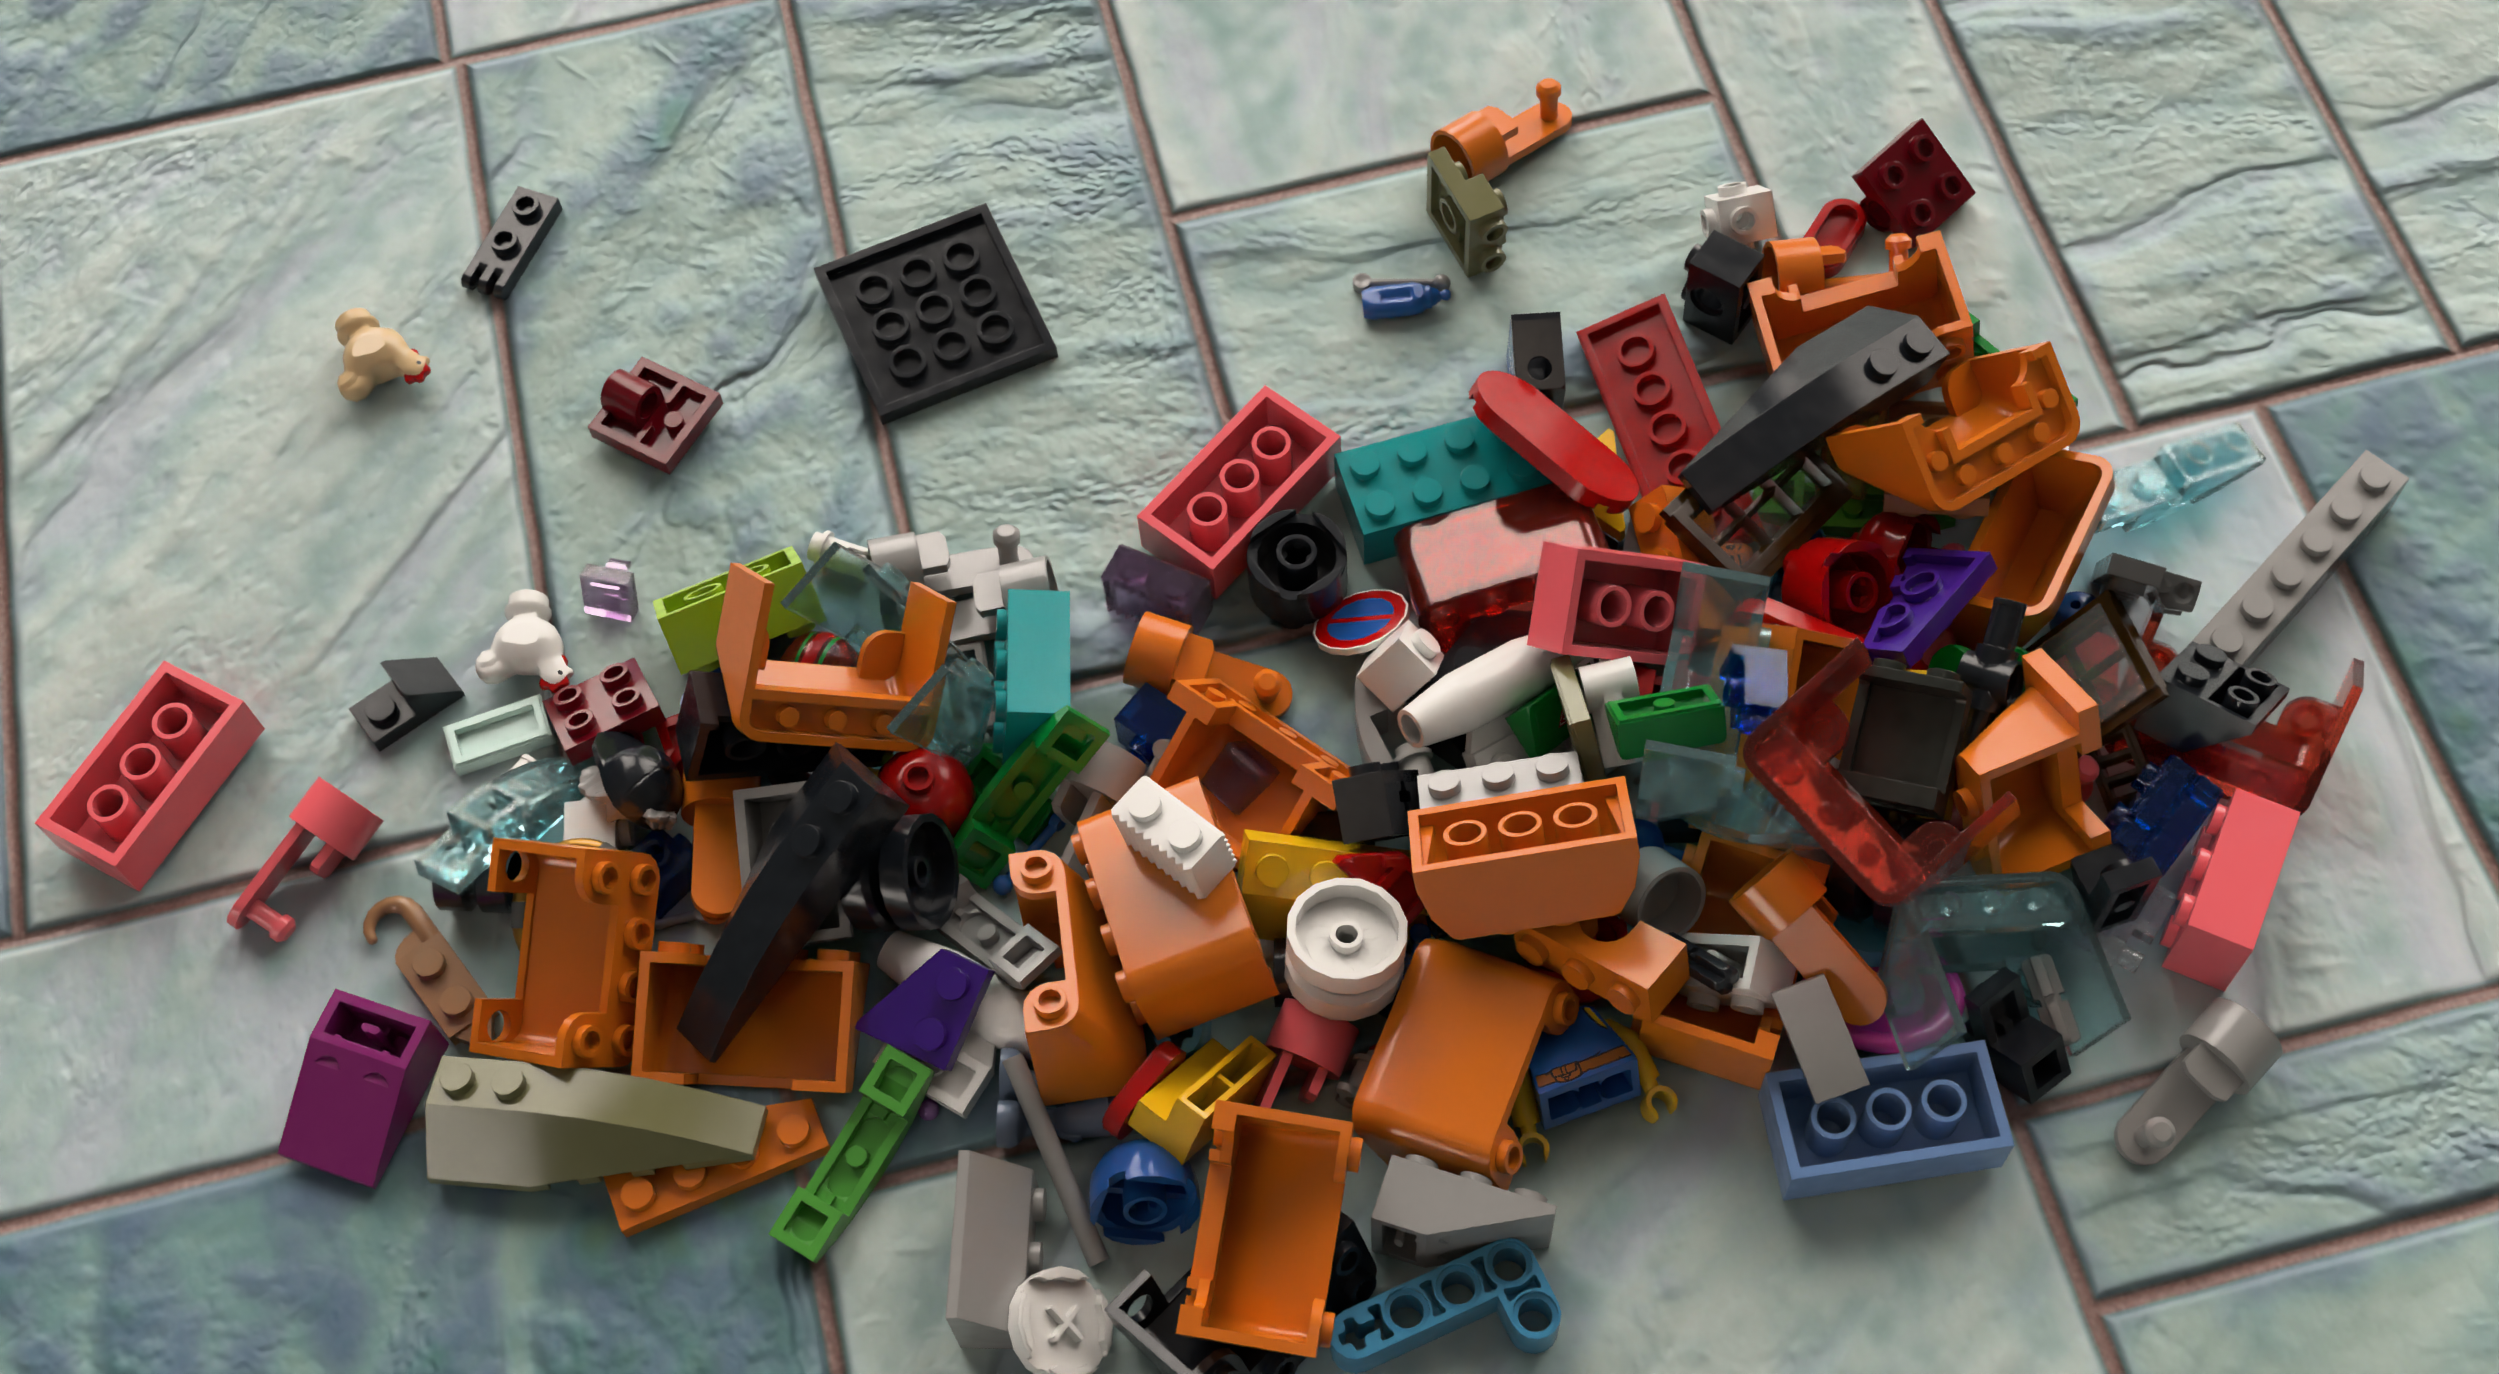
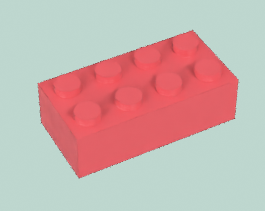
[1137,385,1341,599]
[35,661,265,892]

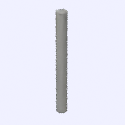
[1002,1053,1109,1267]

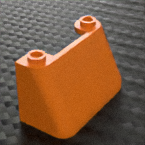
[1825,341,2080,513]
[1008,850,1147,1106]
[1352,938,1580,1190]
[1176,1099,1363,1359]

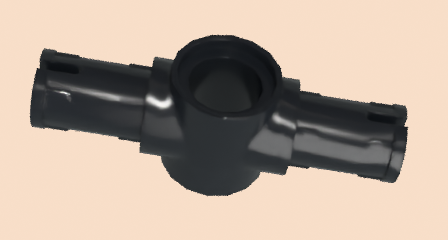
[1956,597,2028,754]

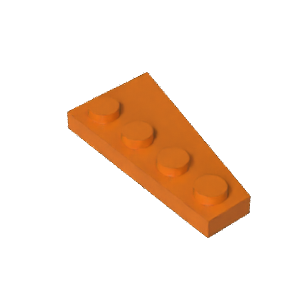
[603,1098,831,1238]

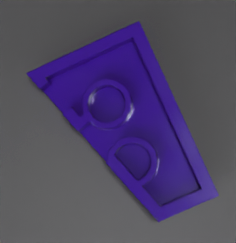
[1863,547,1998,668]

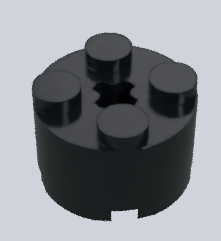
[1247,509,1348,629]

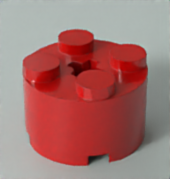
[1781,537,1901,639]

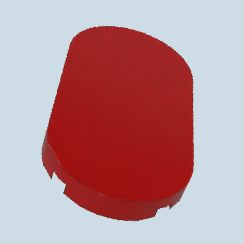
[1469,370,1639,514]

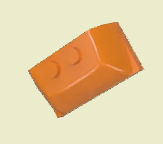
[1407,776,1640,940]

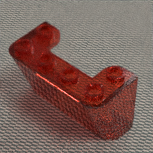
[1393,483,1610,655]

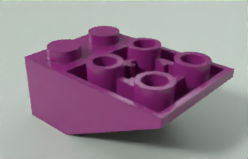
[277,988,449,1189]

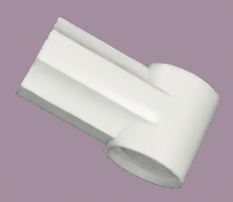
[1577,656,1649,768]

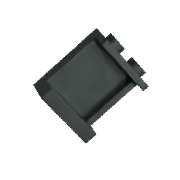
[1825,658,1973,820]

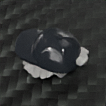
[578,731,684,831]

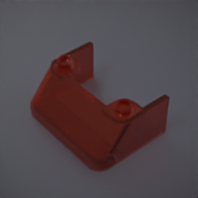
[2104,595,2364,815]
[1743,637,2021,907]

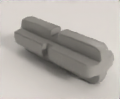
[2021,954,2081,1047]

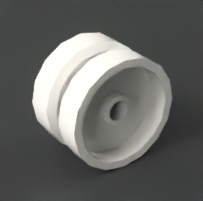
[1284,877,1407,1021]

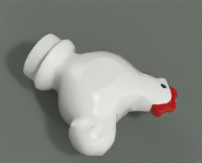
[475,589,574,693]

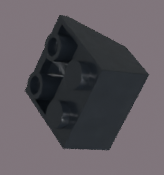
[2133,641,2290,753]

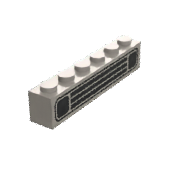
[2189,450,2409,668]

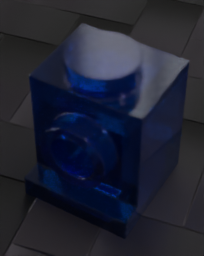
[1719,644,1788,735]

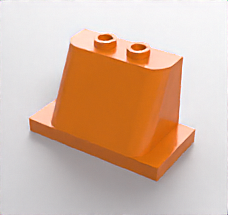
[1953,648,2112,899]
[1150,678,1350,872]

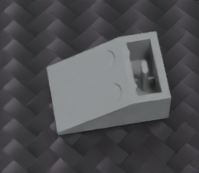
[1371,1154,1557,1268]

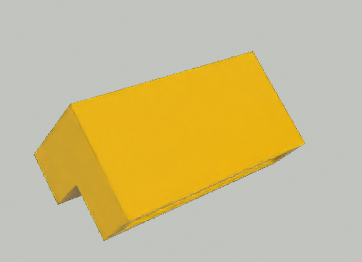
[1127,1035,1277,1165]

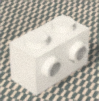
[1678,933,1796,1015]

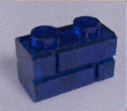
[2102,754,2224,878]

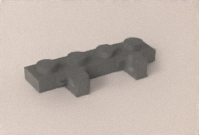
[2090,552,2202,616]

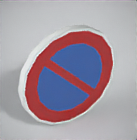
[1313,589,1411,656]

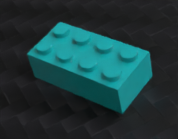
[1334,416,1554,565]

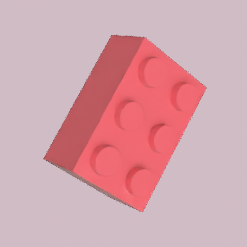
[1527,541,1708,668]
[2159,788,2301,991]

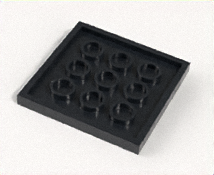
[813,203,1058,425]

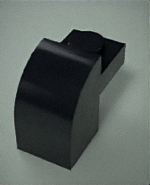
[1959,967,2071,1105]

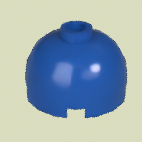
[1089,1139,1201,1245]

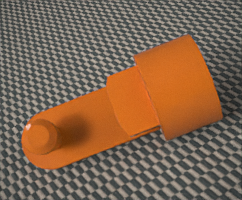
[1430,78,1572,182]
[1761,233,1912,296]
[1123,611,1292,718]
[681,769,761,925]
[1729,848,1888,1026]

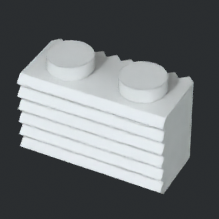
[1111,776,1237,899]

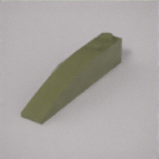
[425,1056,768,1192]

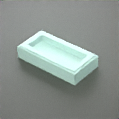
[443,694,556,777]

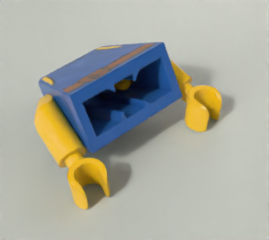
[1511,1005,1678,1167]

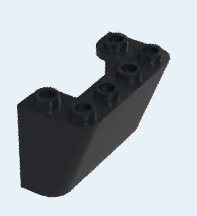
[1104,1211,1377,1374]

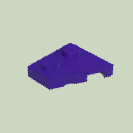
[855,949,995,1071]

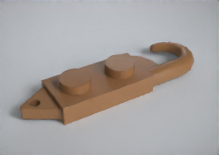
[363,895,500,1046]

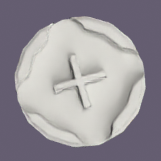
[1008,1266,1113,1374]

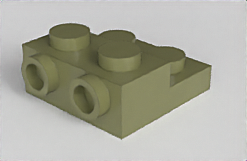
[1426,146,1508,278]

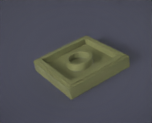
[1550,655,1607,782]

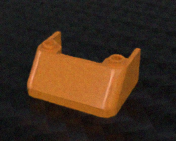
[716,563,957,752]

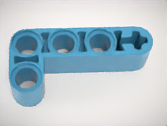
[1330,1238,1561,1374]

